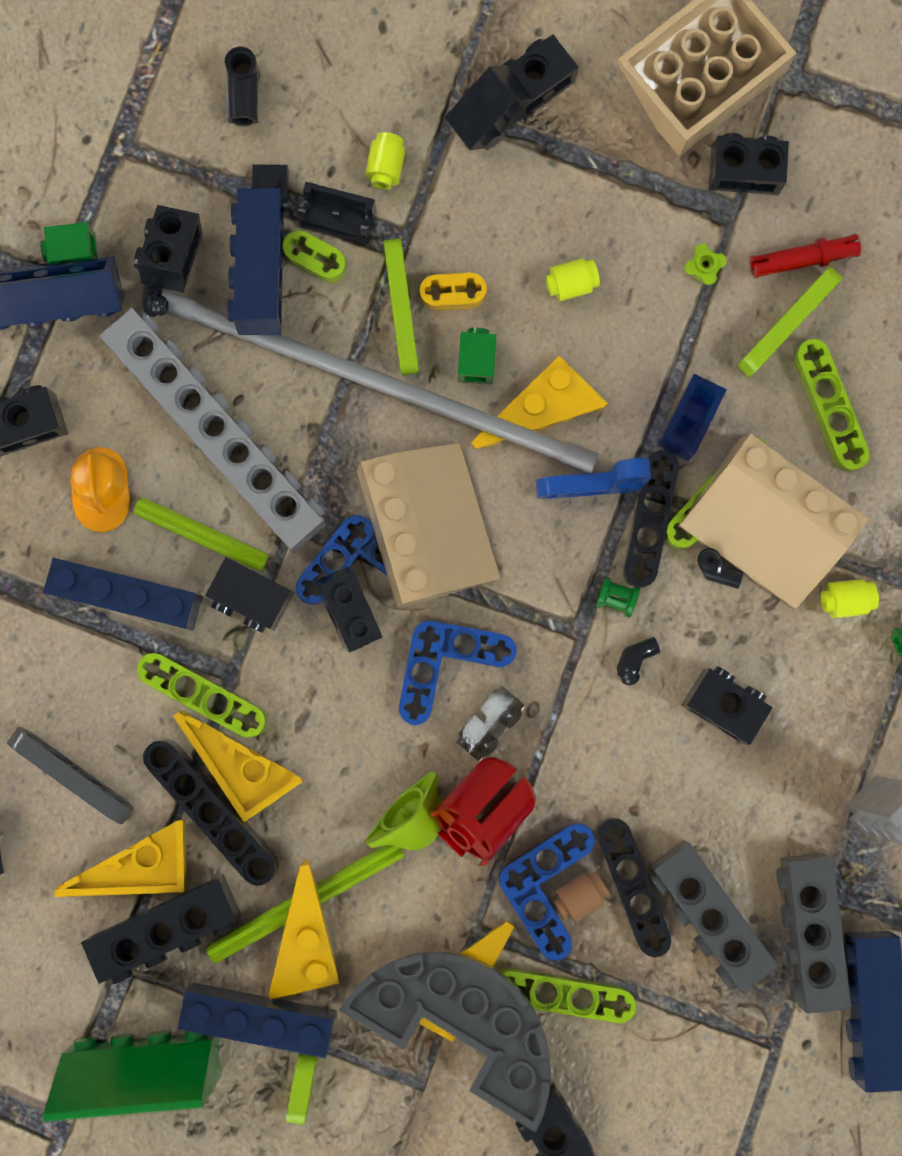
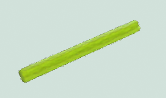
[206,845,404,963]

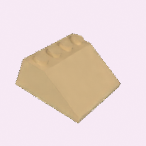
[617,0,797,157]
[678,433,869,609]
[357,443,501,609]

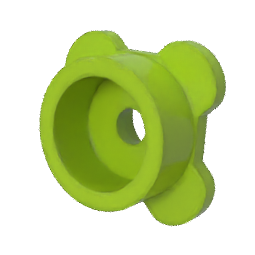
[684,243,727,285]

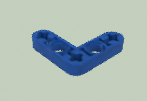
[536,458,651,499]
[295,515,388,605]
[399,621,517,725]
[499,823,595,961]

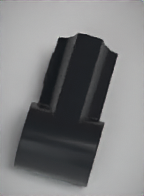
[224,46,260,126]

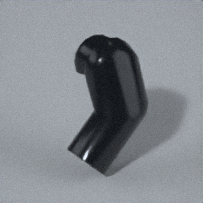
[142,285,169,317]
[697,548,743,589]
[617,637,661,686]

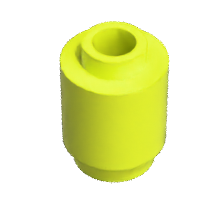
[365,132,406,190]
[545,258,600,302]
[821,579,879,619]

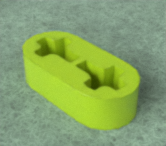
[283,230,347,283]
[286,1053,318,1125]

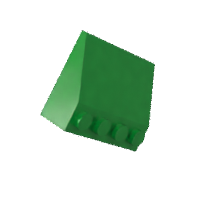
[43,1030,222,1122]

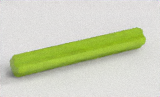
[134,497,269,571]

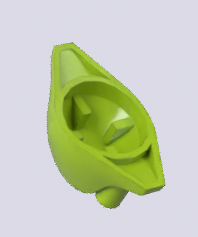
[364,770,444,851]

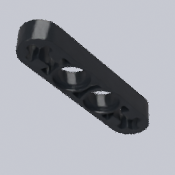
[623,450,679,588]
[597,817,671,958]

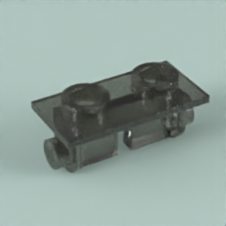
[456,686,525,762]

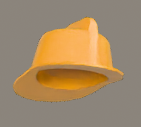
[70,447,130,532]

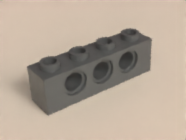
[649,840,779,994]
[776,853,851,1014]

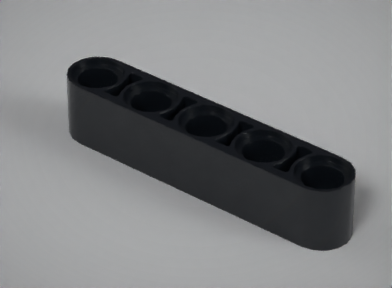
[143,740,279,886]

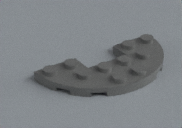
[339,951,551,1132]

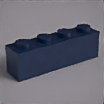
[227,188,284,335]
[0,256,124,331]
[43,558,203,631]
[844,931,902,1093]
[177,982,337,1058]

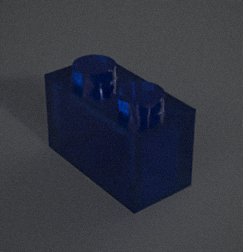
[656,373,727,461]

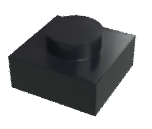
[252,164,289,204]

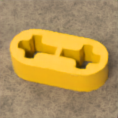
[419,273,487,311]

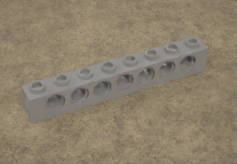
[99,307,326,553]

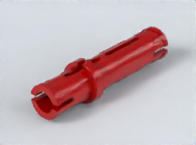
[750,234,861,279]

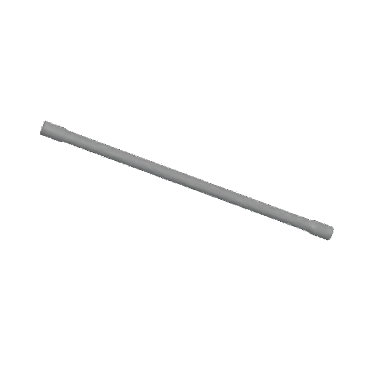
[161,290,599,473]

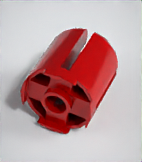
[430,757,537,866]

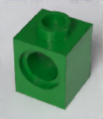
[40,222,98,265]
[457,327,497,385]

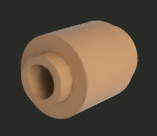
[553,871,610,923]

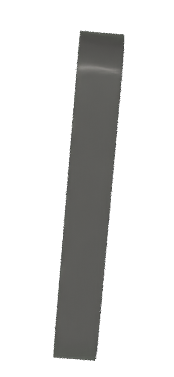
[7,727,134,824]

